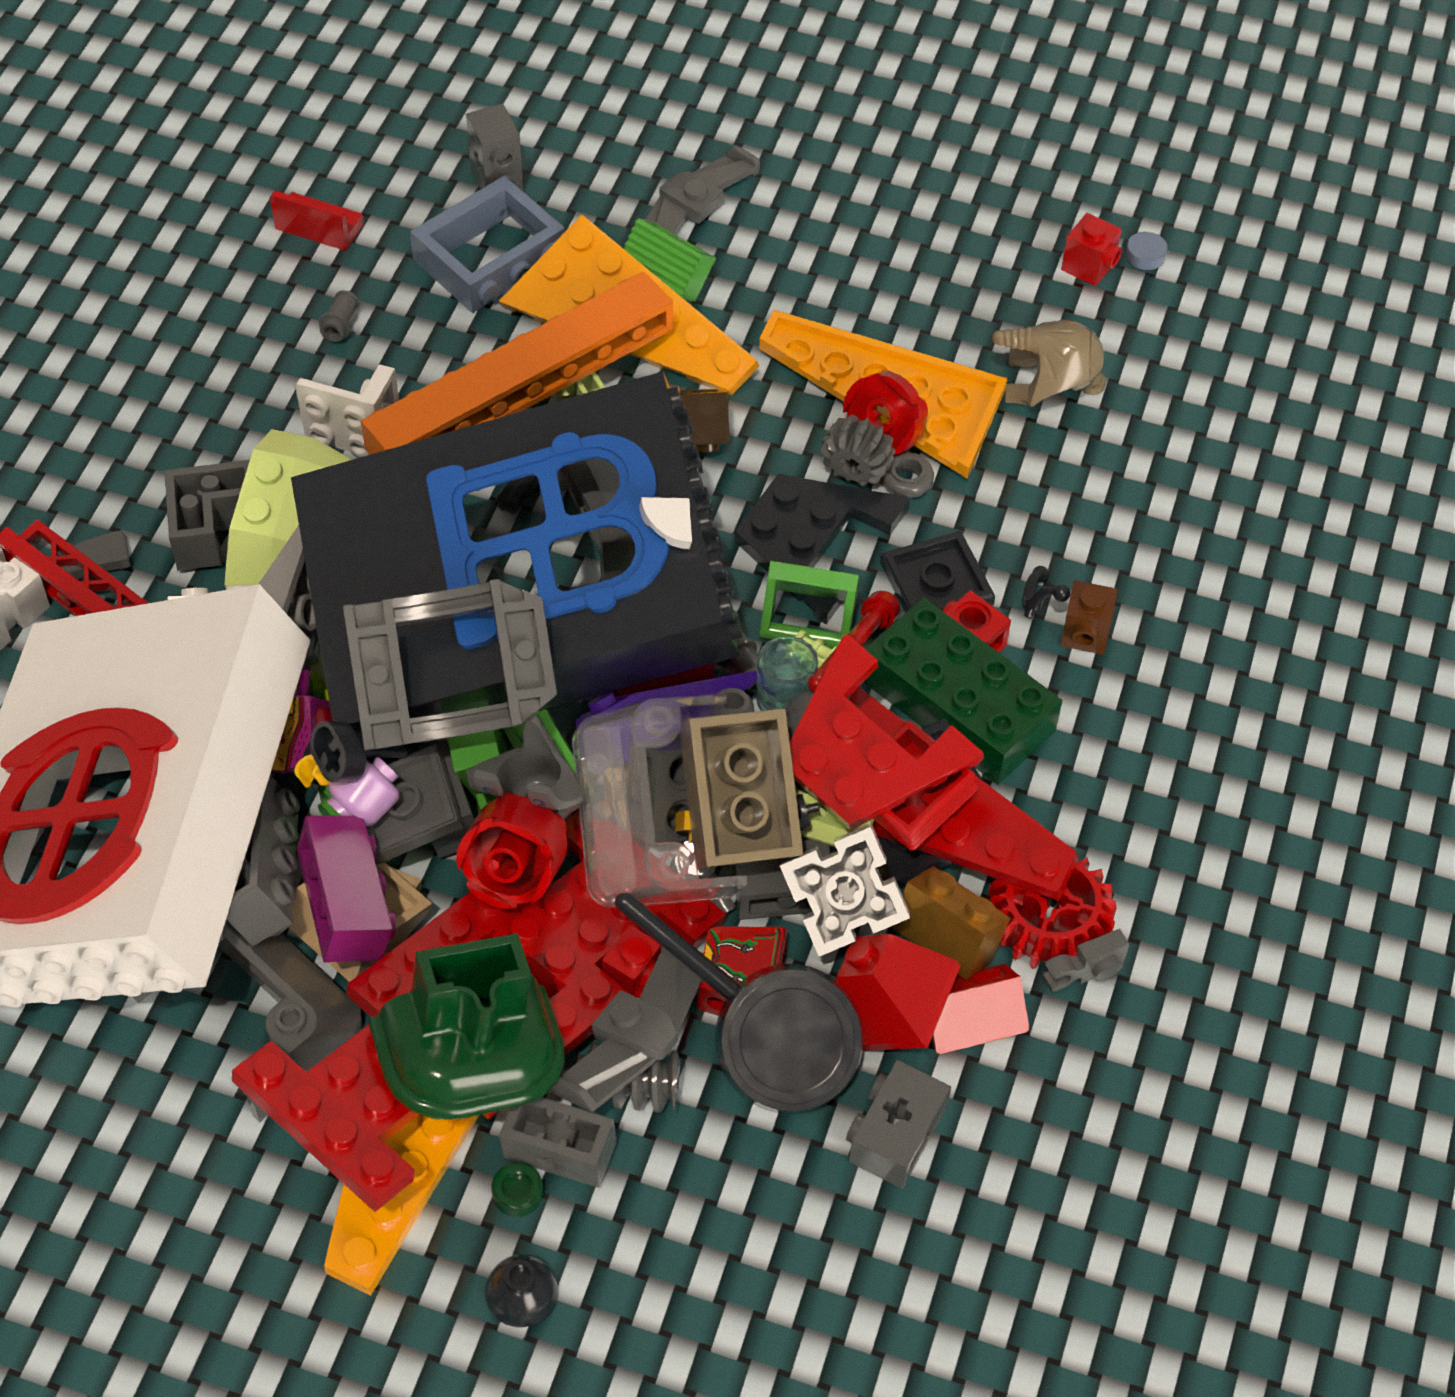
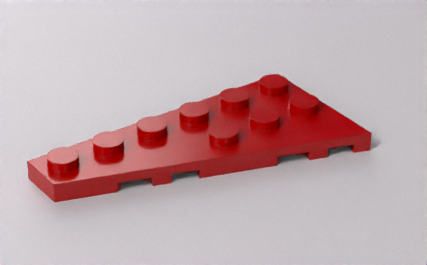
[849,687,1078,901]

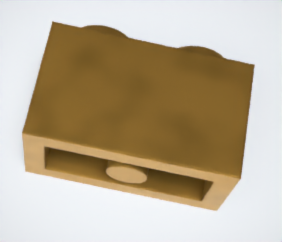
[890,866,1010,980]

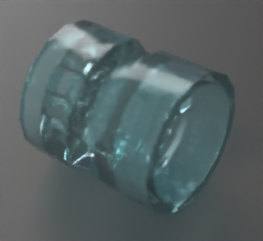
[756,636,818,711]

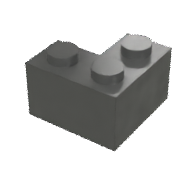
[164,460,250,571]

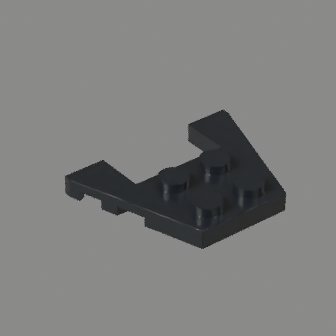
[734,474,910,624]

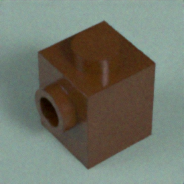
[1060,580,1118,655]

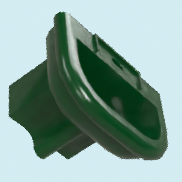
[368,933,565,1120]

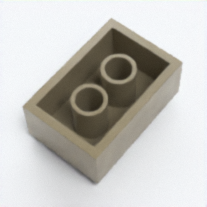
[679,709,803,869]

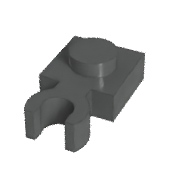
[1042,929,1129,992]

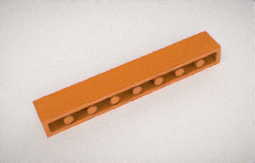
[361,271,673,455]

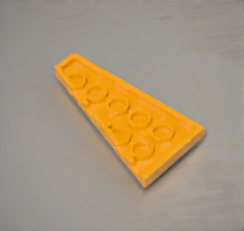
[499,215,759,396]
[759,310,1007,479]
[324,1114,479,1296]

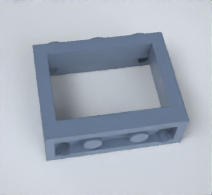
[410,176,565,314]

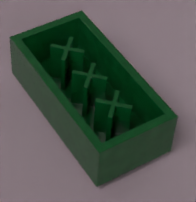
[863,597,1063,785]

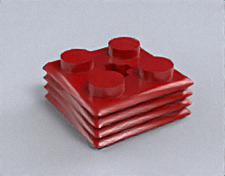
[873,721,978,851]

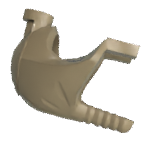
[992,320,1105,408]

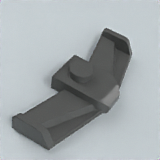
[644,146,760,234]
[550,946,702,1113]

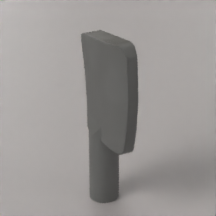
[60,531,131,579]

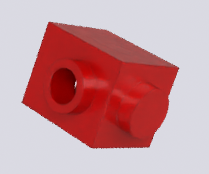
[1061,212,1122,287]

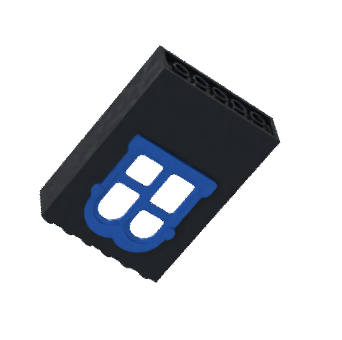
[291,371,743,759]

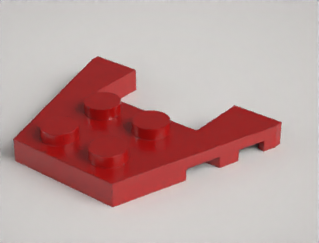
[790,633,984,830]

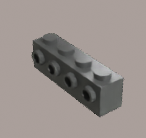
[226,775,300,946]

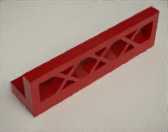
[0,519,148,616]

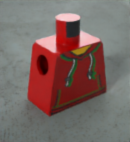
[697,926,787,1016]

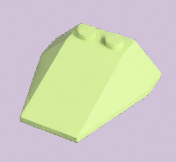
[224,429,352,588]

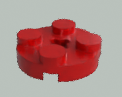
[843,370,928,455]

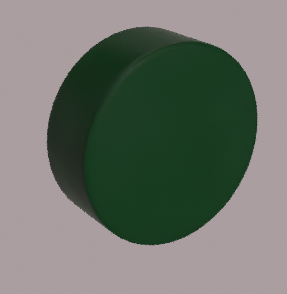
[491,1162,543,1217]

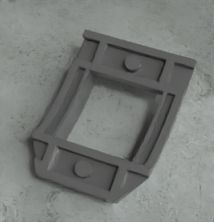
[343,579,557,750]

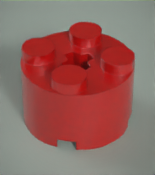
[456,792,567,909]

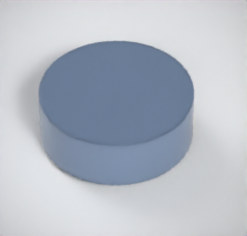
[1126,232,1167,270]

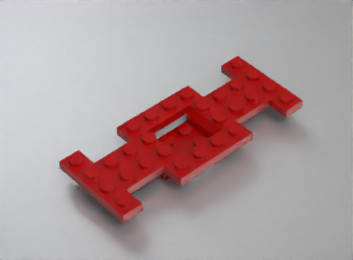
[232,804,727,1212]

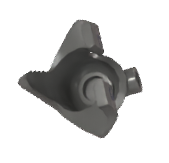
[466,715,584,819]

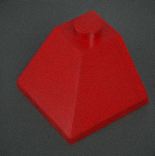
[836,934,961,1051]

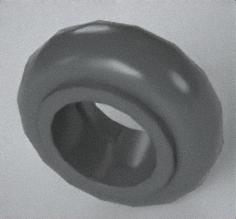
[882,452,934,499]

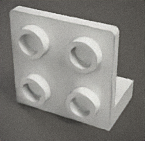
[295,364,399,457]

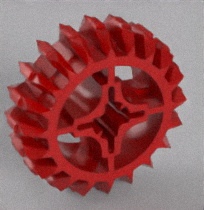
[988,857,1117,969]

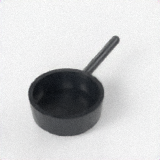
[615,892,864,1114]

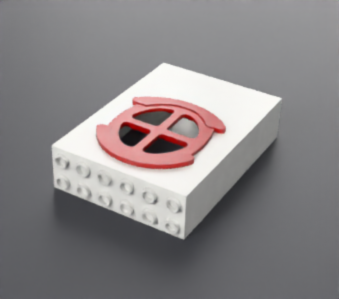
[0,584,311,1008]

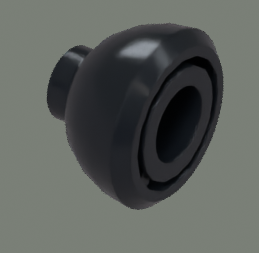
[485,1254,558,1328]

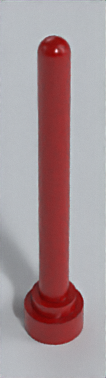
[808,590,900,693]

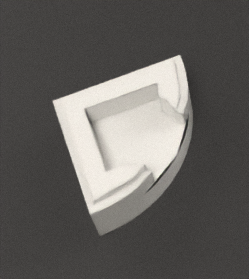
[639,497,692,549]

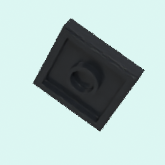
[880,531,995,613]

